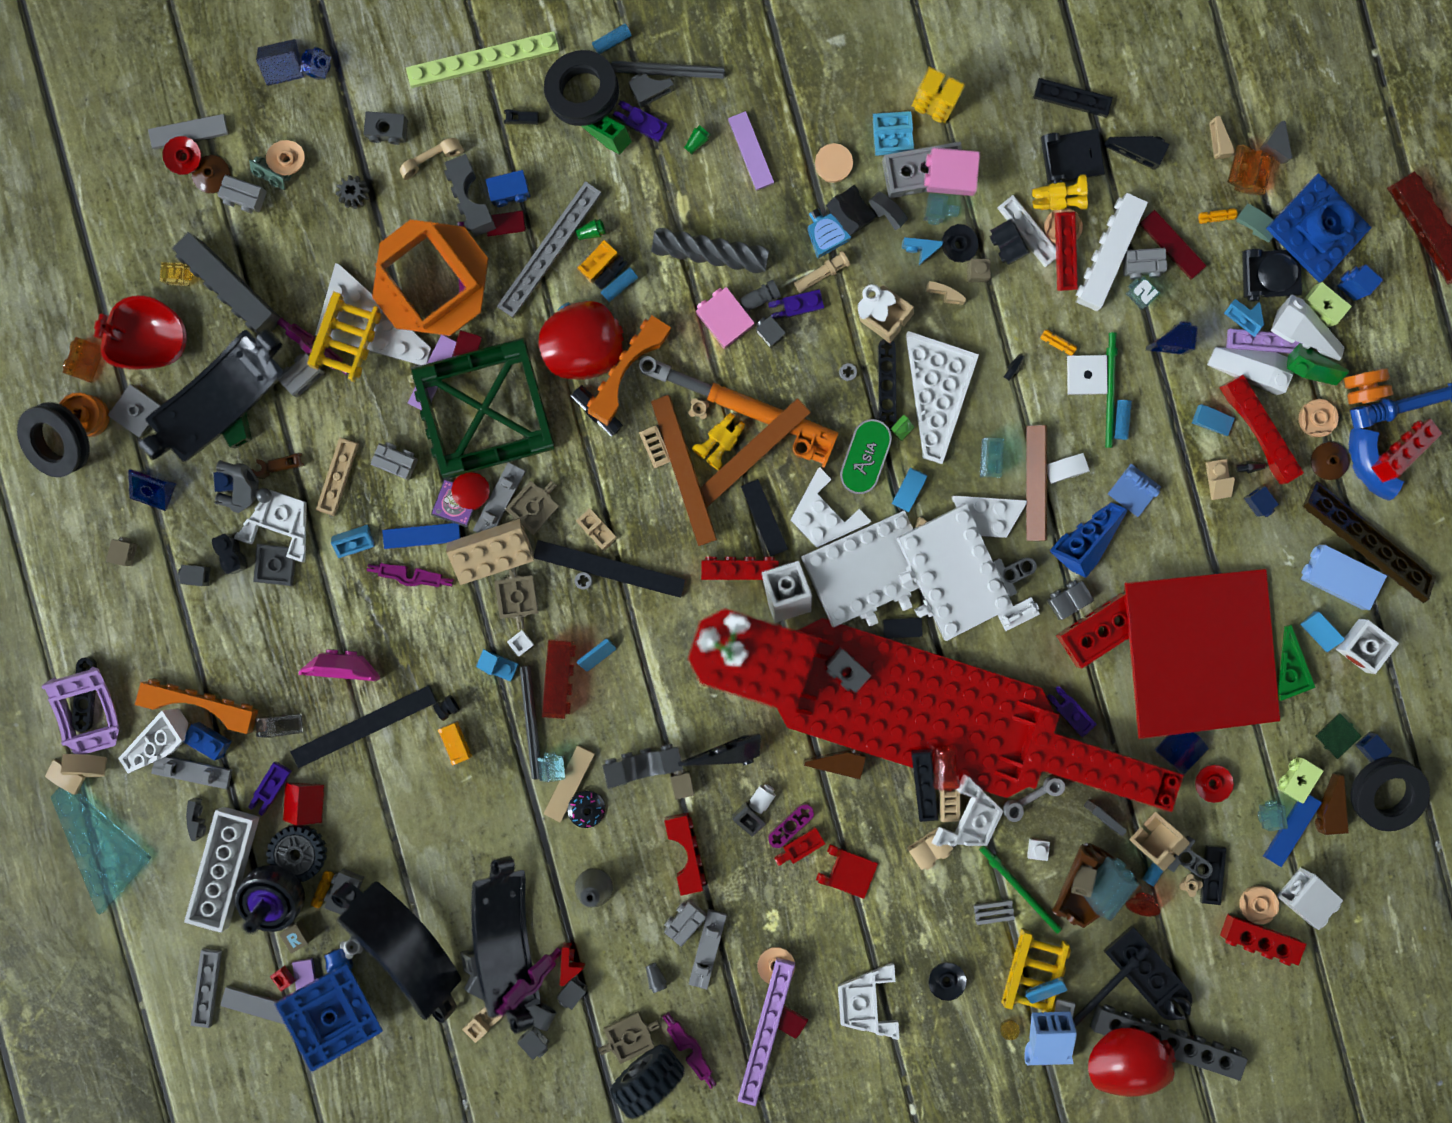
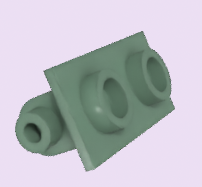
[249,156,291,190]

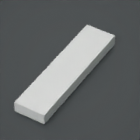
[997,195,1056,267]

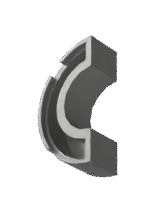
[602,744,683,789]

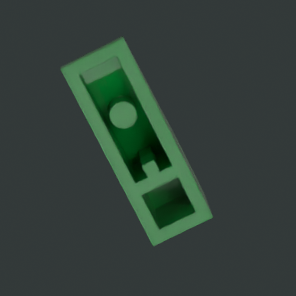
[581,116,632,155]
[1287,343,1349,386]

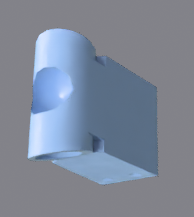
[1024,1012,1076,1066]

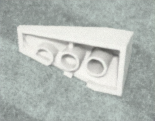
[1271,295,1345,361]
[1207,347,1293,395]
[118,708,189,773]

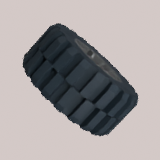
[610,1044,685,1119]

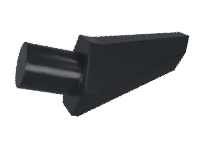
[1003,353,1025,381]
[1236,461,1266,474]

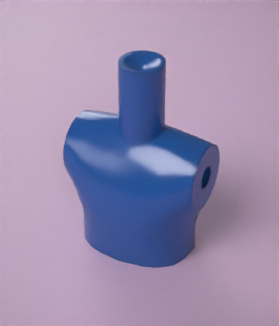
[324,948,353,973]

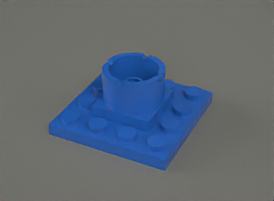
[1266,173,1372,282]
[274,963,383,1073]

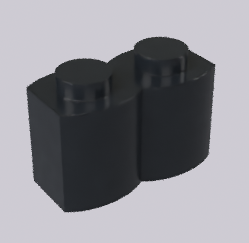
[989,219,1030,265]
[212,533,247,574]

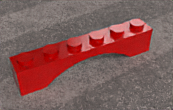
[1219,375,1304,485]

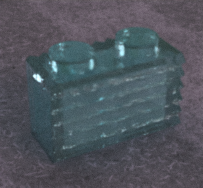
[980,438,1005,478]

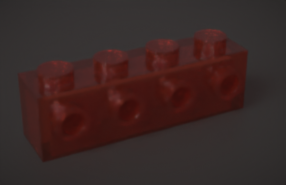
[542,639,576,719]

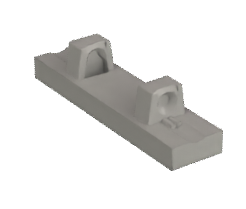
[473,462,526,533]
[151,756,233,789]
[688,909,727,990]

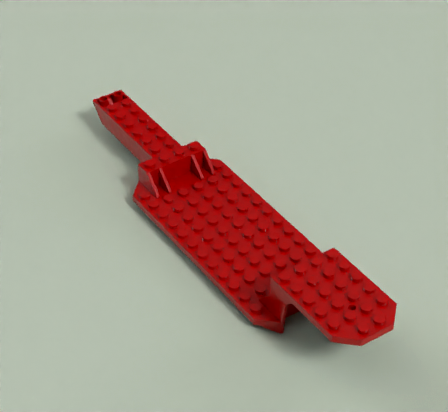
[688,608,1184,812]

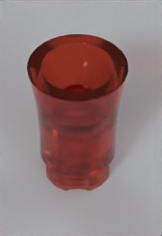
[933,746,960,791]

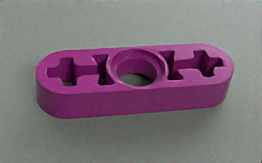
[768,803,814,848]

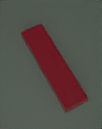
[1139,210,1206,280]

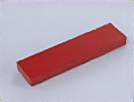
[1055,211,1078,291]

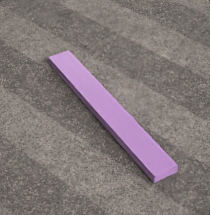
[737,957,795,1106]

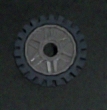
[266,825,327,882]

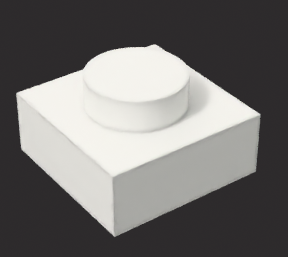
[507,630,535,657]
[1027,839,1050,861]
[1054,998,1075,1017]

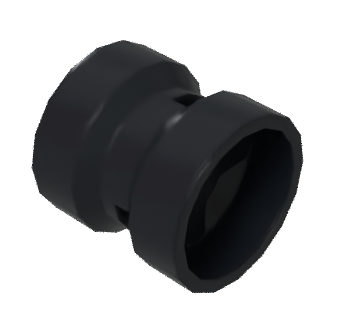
[433,695,460,721]

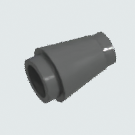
[645,962,667,993]

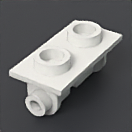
[998,597,1040,631]

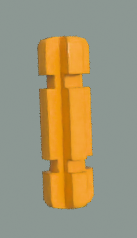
[1198,208,1237,224]
[1040,329,1077,356]
[311,870,334,908]

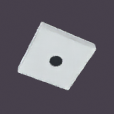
[1067,355,1107,395]

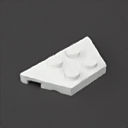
[952,496,1027,538]

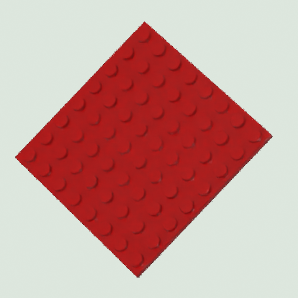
[1124,569,1280,739]

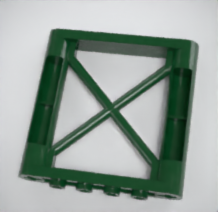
[411,337,555,480]

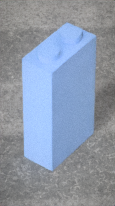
[1301,545,1387,610]

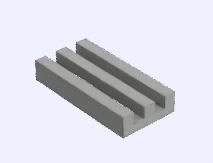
[973,899,1015,925]

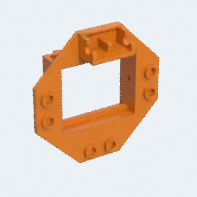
[372,219,489,336]

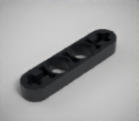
[72,657,97,732]

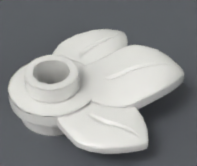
[858,285,896,321]

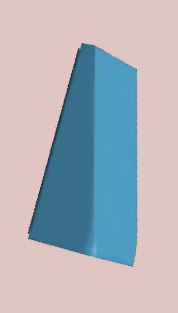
[1192,404,1235,436]

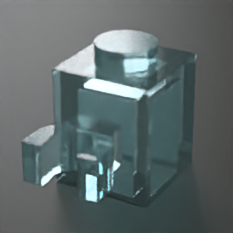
[923,193,960,225]

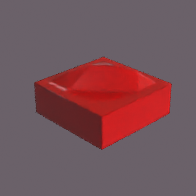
[270,965,296,991]

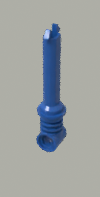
[1350,383,1452,429]

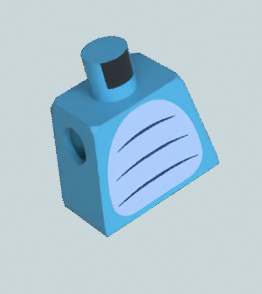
[807,208,851,259]

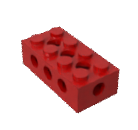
[1056,594,1129,669]

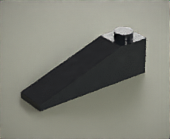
[678,734,761,766]

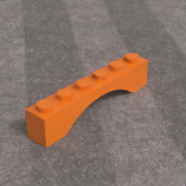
[587,315,671,426]
[135,679,258,734]

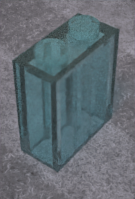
[1084,857,1139,921]

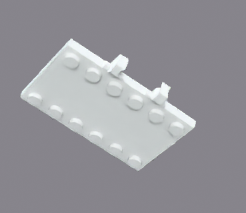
[896,504,1013,641]
[801,510,919,627]

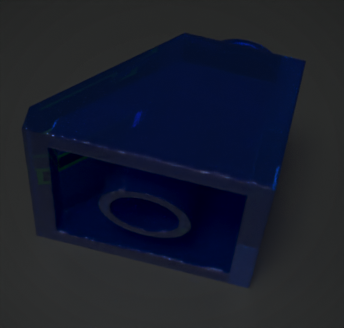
[1146,322,1198,355]

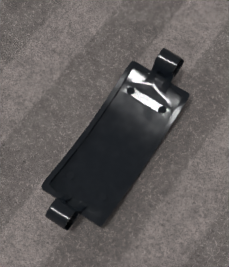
[138,329,284,462]
[471,855,540,1034]
[331,881,461,1023]

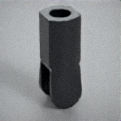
[504,109,539,125]

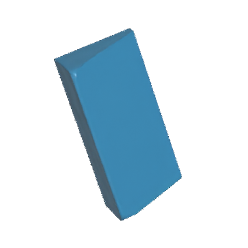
[331,525,375,558]
[1300,611,1345,652]
[577,638,616,671]
[1026,977,1067,1004]

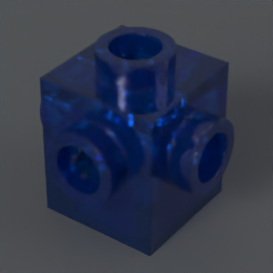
[299,47,331,80]

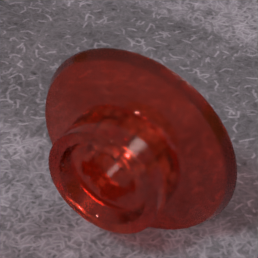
[1125,893,1161,917]

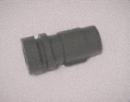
[739,280,781,312]

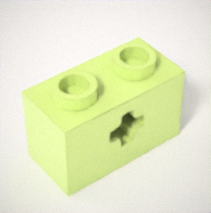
[1303,282,1352,327]
[1277,757,1323,804]

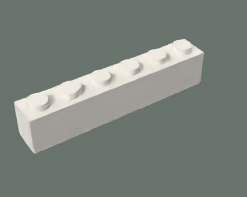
[1076,193,1148,311]

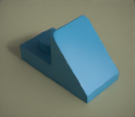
[902,237,943,266]
[1224,299,1264,337]
[476,649,519,682]

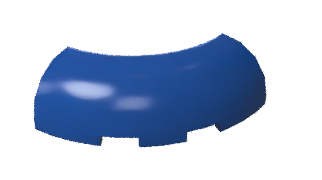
[1349,429,1404,501]

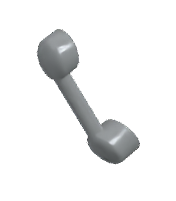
[1003,776,1065,822]

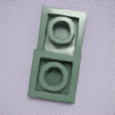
[1236,204,1274,243]

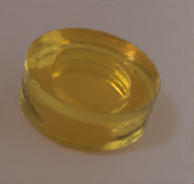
[999,1019,1020,1040]

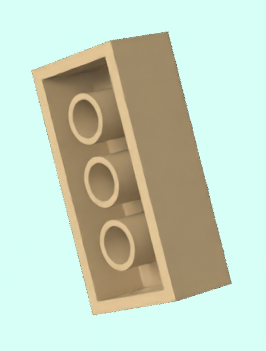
[446,519,534,585]

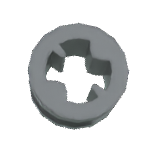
[839,363,857,381]
[575,572,592,589]

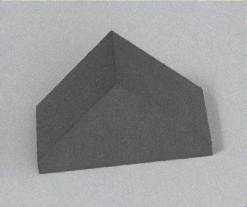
[1260,121,1292,164]
[732,802,766,837]

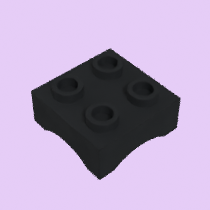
[826,185,878,236]

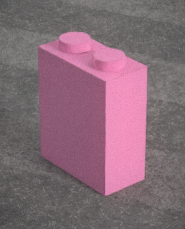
[924,148,980,196]
[696,287,755,350]

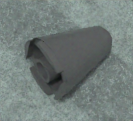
[575,869,613,907]

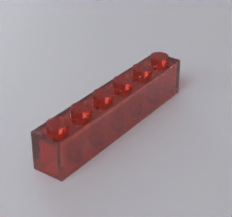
[1387,171,1452,285]

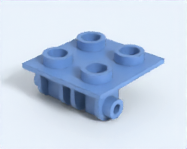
[1108,464,1161,517]

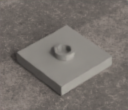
[108,384,161,438]

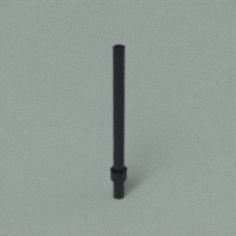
[1073,946,1151,1027]

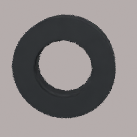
[544,50,619,126]
[17,402,90,477]
[1350,757,1430,831]

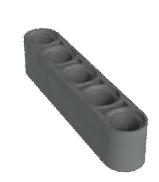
[464,975,557,1031]

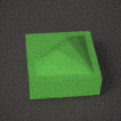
[891,415,914,441]

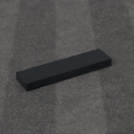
[1033,78,1113,118]
[741,479,788,557]
[912,749,939,822]

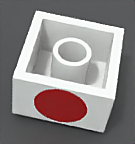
[1336,619,1399,674]

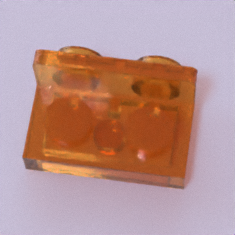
[63,337,102,383]

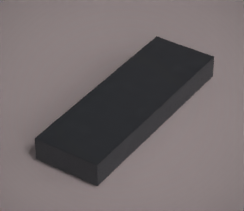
[1200,845,1227,905]

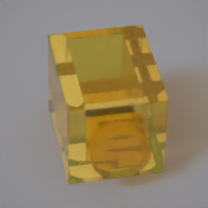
[160,262,193,286]

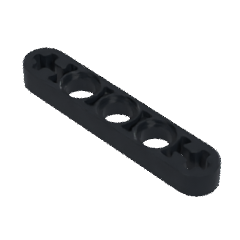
[877,339,897,432]

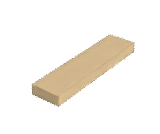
[316,438,359,516]
[543,745,595,822]

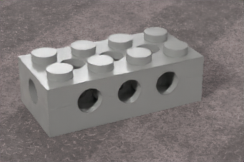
[882,141,962,198]

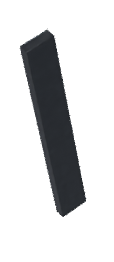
[533,540,686,598]
[290,685,438,769]

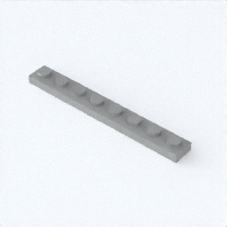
[497,181,602,319]

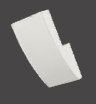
[1047,453,1090,484]

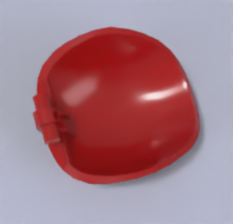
[94,296,187,370]
[539,301,624,380]
[1088,1028,1176,1097]

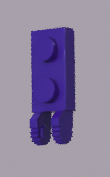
[613,101,668,142]
[768,289,824,319]
[1047,686,1097,738]
[248,761,292,816]

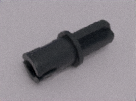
[594,255,628,290]

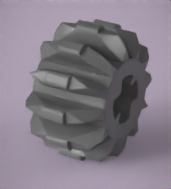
[336,175,370,209]

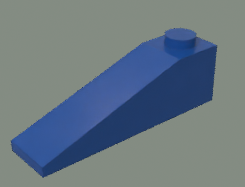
[1050,503,1127,578]

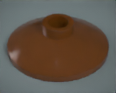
[192,155,231,194]
[1310,442,1349,480]

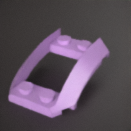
[41,666,119,754]

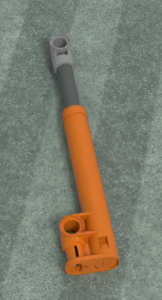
[639,356,839,468]

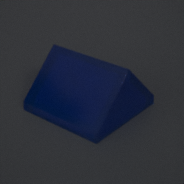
[256,39,304,86]
[128,469,176,511]
[1154,732,1209,775]

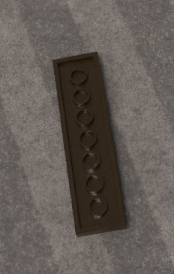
[1303,481,1436,603]

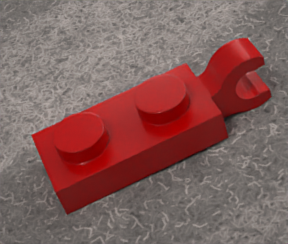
[774,827,826,866]

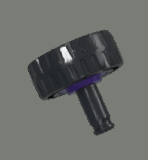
[235,865,305,934]

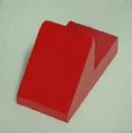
[560,943,586,986]

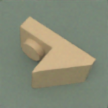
[1205,459,1235,500]

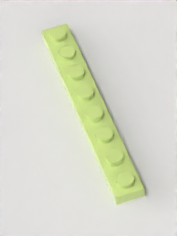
[406,31,560,88]

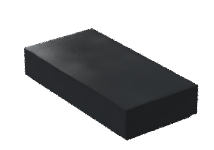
[883,618,923,639]

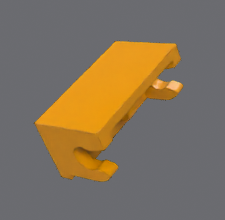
[577,240,619,283]
[438,721,472,765]

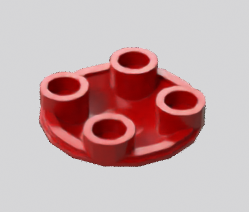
[451,472,490,510]

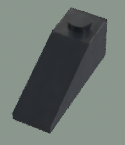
[1103,136,1170,170]

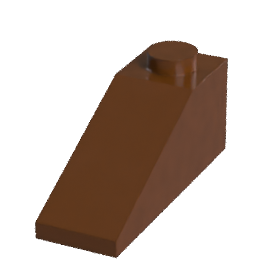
[803,748,866,779]
[1315,773,1349,835]

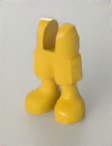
[1032,174,1088,210]
[692,413,746,471]

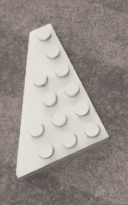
[315,263,432,365]
[906,331,979,464]

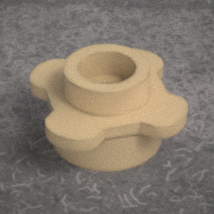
[688,398,709,419]
[1179,874,1203,897]

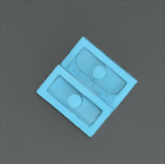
[873,111,914,156]

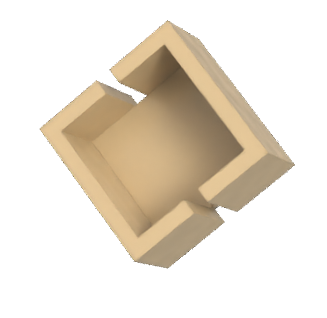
[859,285,914,343]
[1129,812,1190,871]

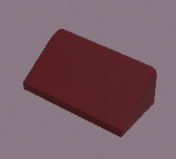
[487,210,526,237]
[452,330,482,373]
[777,1005,809,1039]

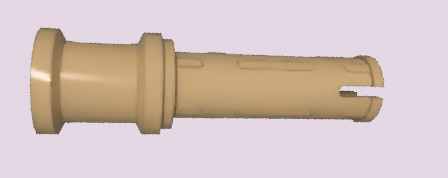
[794,251,851,293]

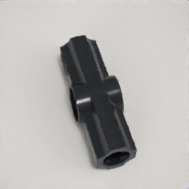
[571,385,623,437]

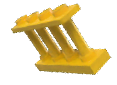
[307,291,382,382]
[1001,929,1071,1012]

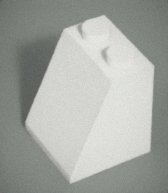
[762,561,811,623]
[1277,867,1343,930]

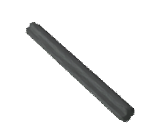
[611,61,725,79]
[520,666,542,780]

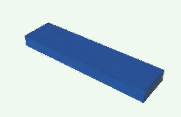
[382,523,461,549]
[1263,795,1322,867]

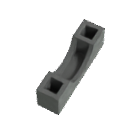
[444,154,496,237]

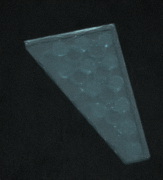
[50,787,152,915]

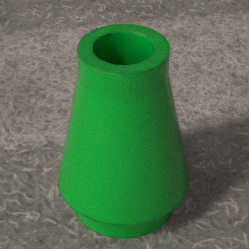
[684,125,711,155]
[576,219,606,240]

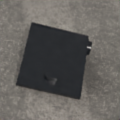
[1040,128,1105,184]
[1242,249,1302,302]

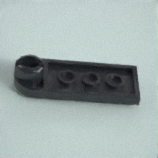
[1103,925,1192,1020]

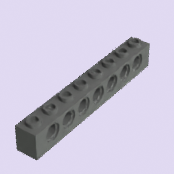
[1090,1004,1248,1081]

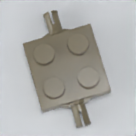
[505,480,560,535]
[494,567,539,630]
[598,1011,661,1064]

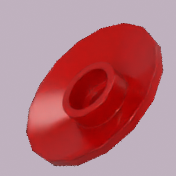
[162,136,201,175]
[1195,764,1234,803]

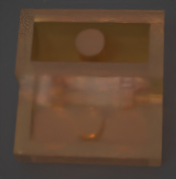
[1228,144,1275,195]

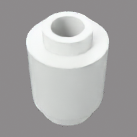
[749,784,776,814]

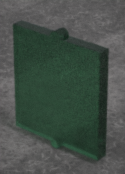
[1315,713,1362,759]

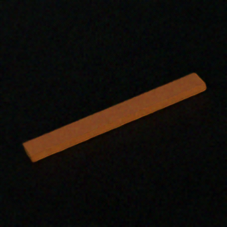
[651,395,717,546]
[701,398,811,507]

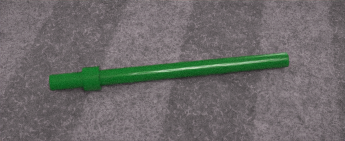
[1105,332,1118,448]
[979,846,1062,934]

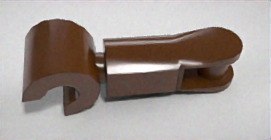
[251,453,304,479]

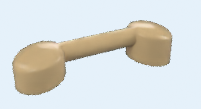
[400,138,464,180]

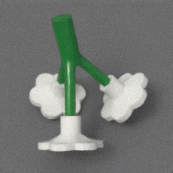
[698,614,750,666]

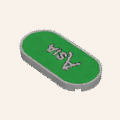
[840,419,892,494]

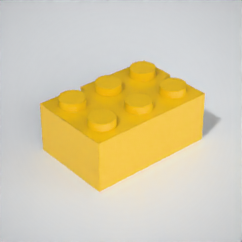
[912,67,964,123]

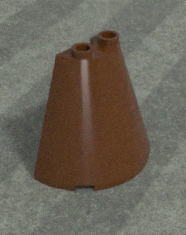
[1052,843,1142,928]

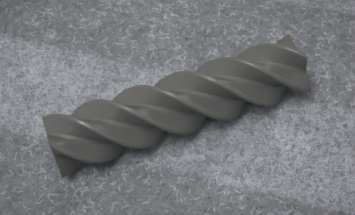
[651,228,769,273]

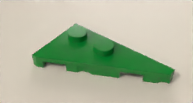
[1278,625,1316,701]

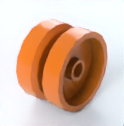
[1344,368,1394,405]
[59,393,110,437]

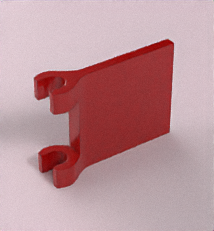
[816,844,878,899]

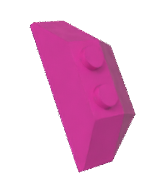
[299,649,380,681]

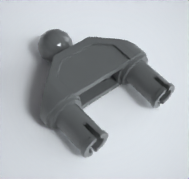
[215,460,272,513]

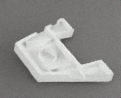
[791,467,871,548]
[234,490,307,562]
[932,775,1003,846]
[838,963,900,1040]

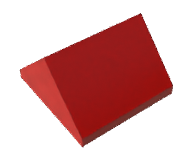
[283,782,324,825]

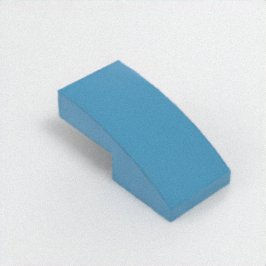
[892,467,927,512]

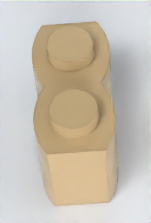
[907,827,953,870]

